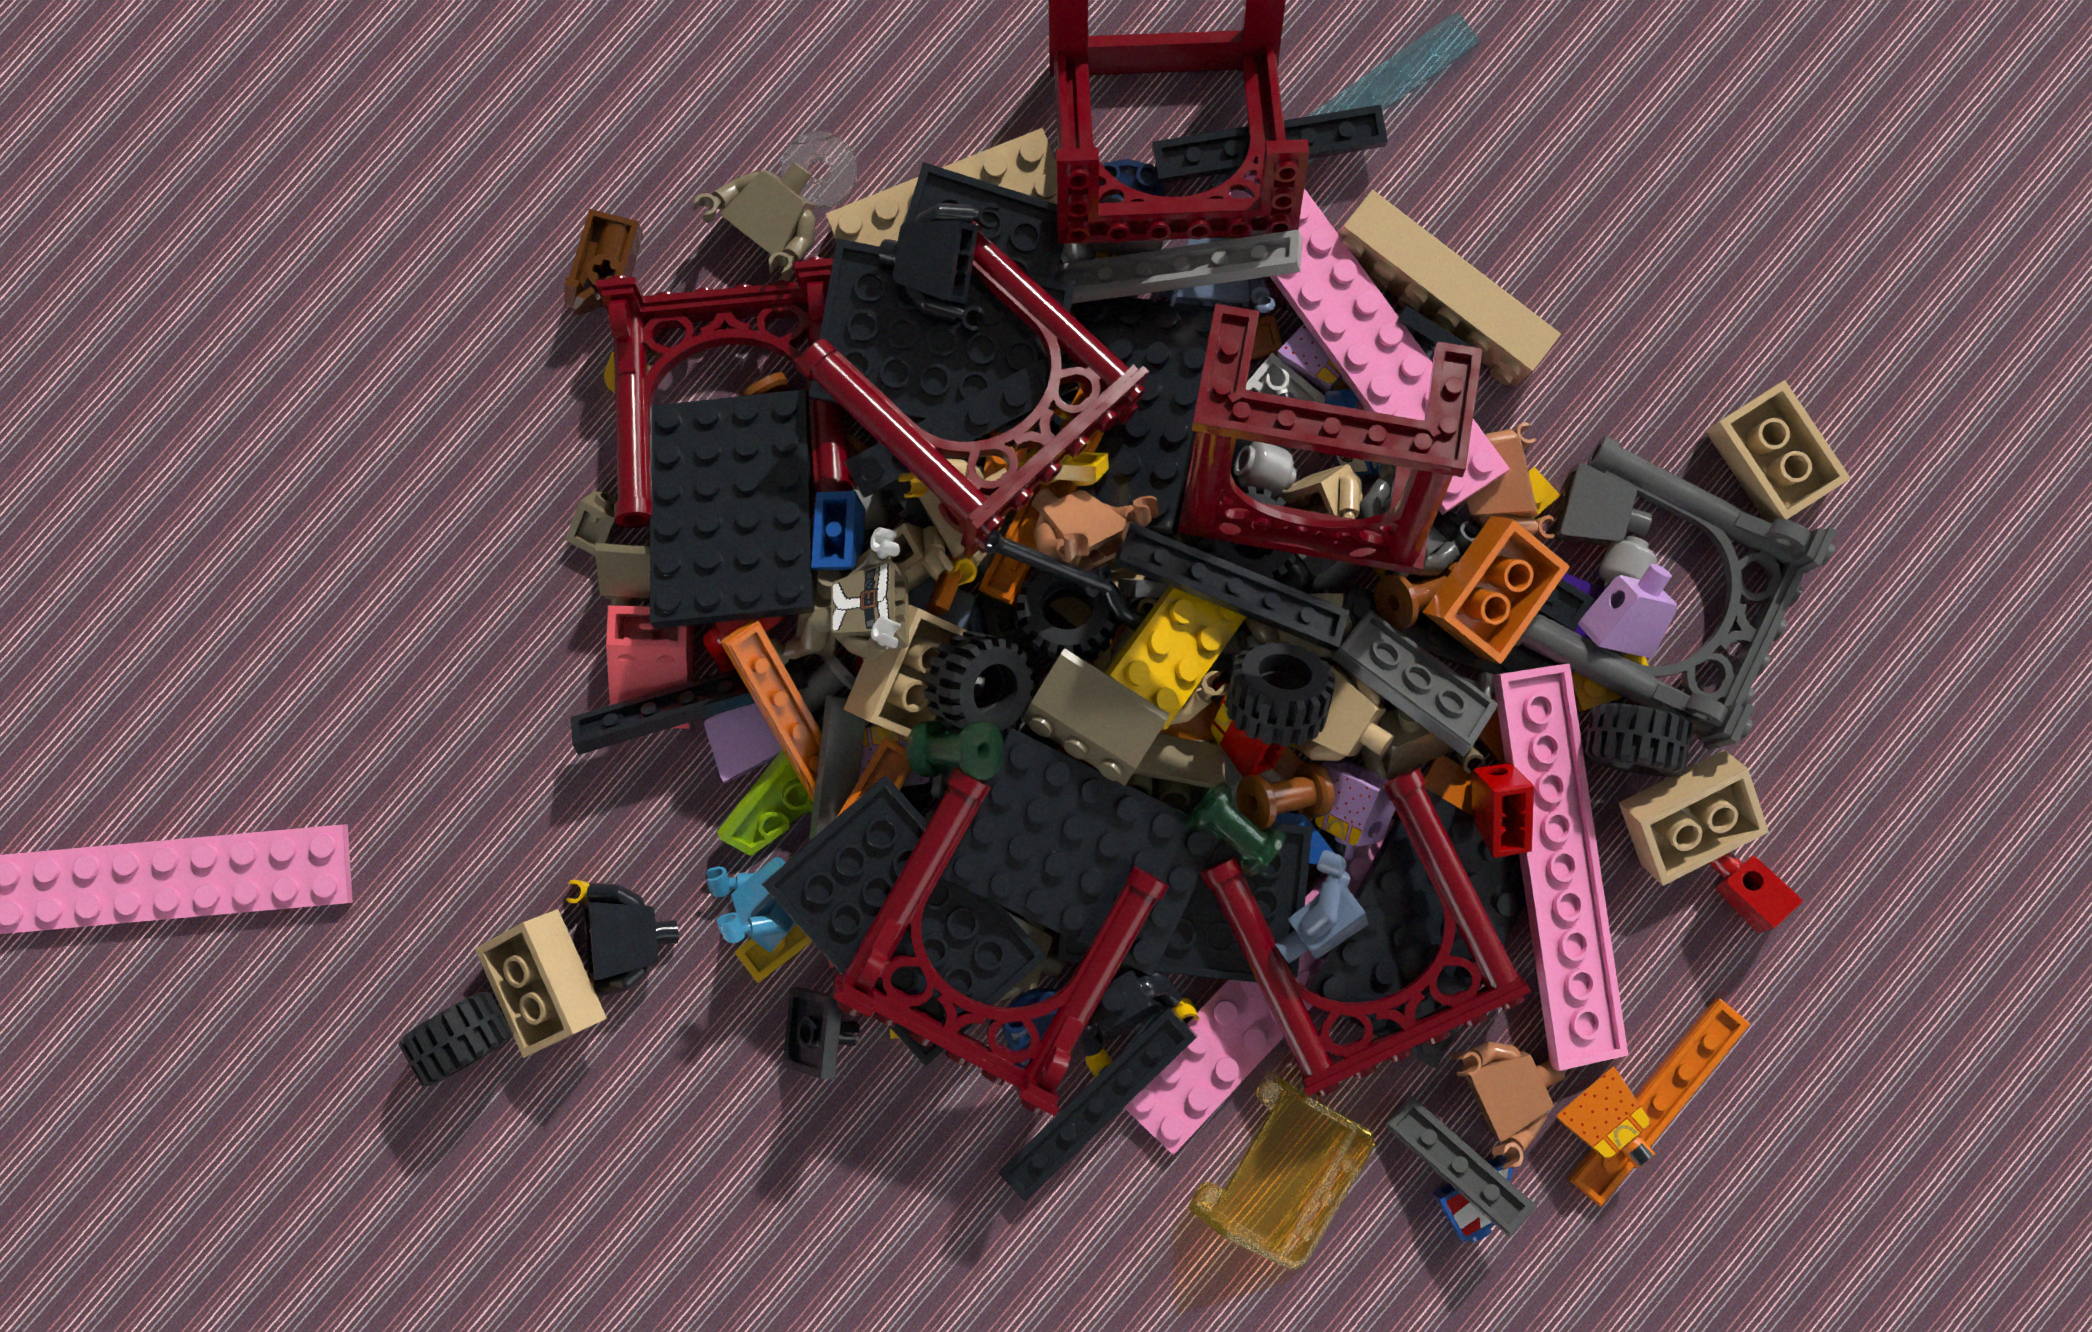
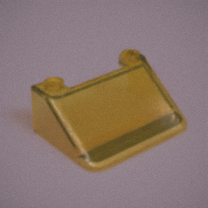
[1187,1069,1374,1270]

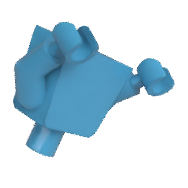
[706,857,796,953]

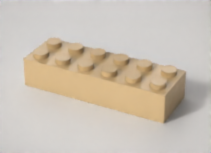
[826,128,1057,246]
[1339,189,1561,387]

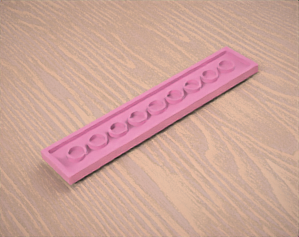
[1229,175,1510,515]
[1492,663,1628,1071]
[1124,818,1395,1155]
[0,824,353,934]

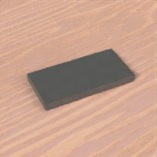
[1332,609,1498,756]

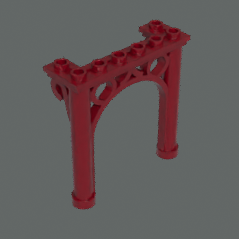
[796,221,1149,559]
[596,257,854,528]
[833,768,1169,1116]
[1199,768,1531,1097]

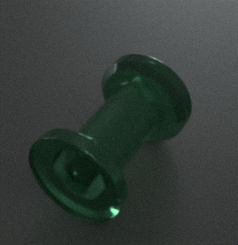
[906,721,1004,780]
[1187,782,1286,877]

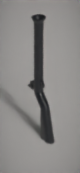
[985,530,1147,632]

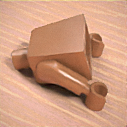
[1457,422,1555,542]
[1032,488,1159,571]
[1452,1042,1565,1170]

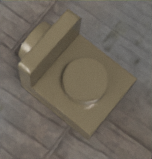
[565,491,618,556]

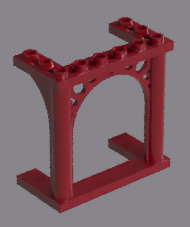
[1048,0,1309,244]
[1178,304,1483,575]

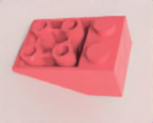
[606,605,695,729]

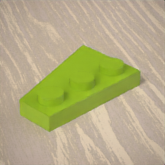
[717,750,813,856]

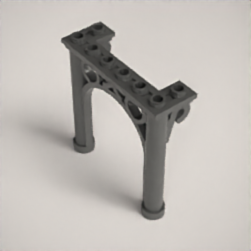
[1514,435,1837,750]

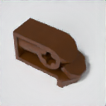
[564,209,643,315]

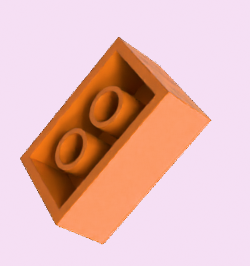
[1422,516,1570,664]

